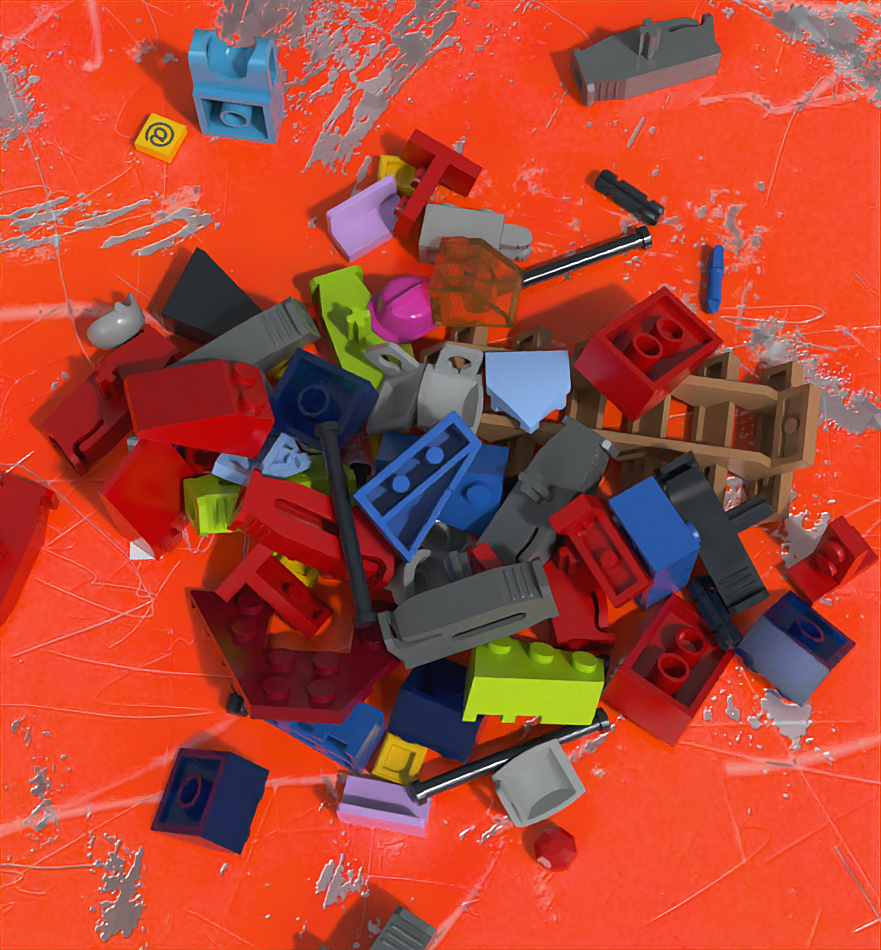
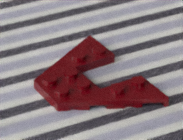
[190,590,402,725]

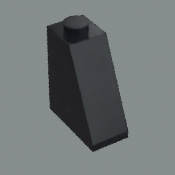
[161,247,263,345]

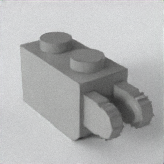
[419,203,533,273]

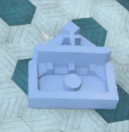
[485,350,571,434]
[211,425,312,485]

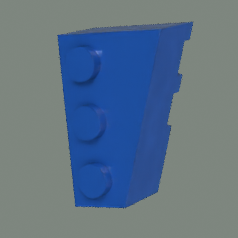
[349,410,482,563]
[375,431,509,537]
[608,476,701,611]
[264,702,386,776]

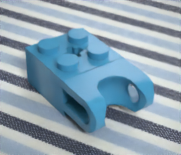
[188,28,285,144]

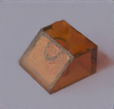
[429,236,524,328]

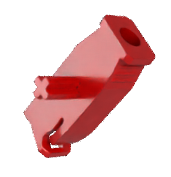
[40,323,185,477]
[227,467,395,592]
[0,474,60,627]
[543,535,616,652]

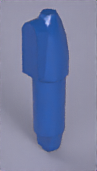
[705,244,725,315]

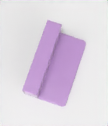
[326,174,400,263]
[336,775,433,838]

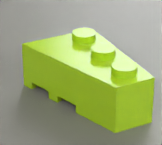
[462,636,604,725]

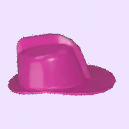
[367,275,453,344]

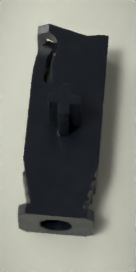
[653,450,774,616]

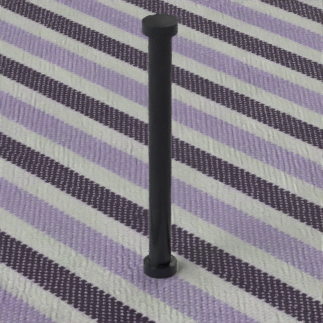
[469,225,653,310]
[313,421,379,628]
[409,707,611,806]

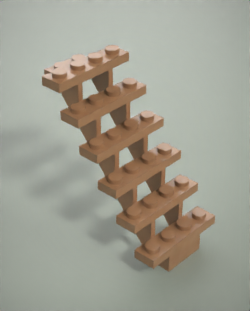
[412,317,821,525]

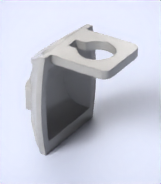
[364,342,427,434]
[417,343,483,435]
[491,738,586,828]

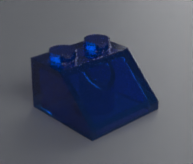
[269,347,380,453]
[734,590,857,707]
[386,658,490,764]
[150,748,270,855]

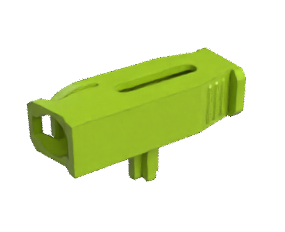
[309,265,400,423]
[183,454,357,556]

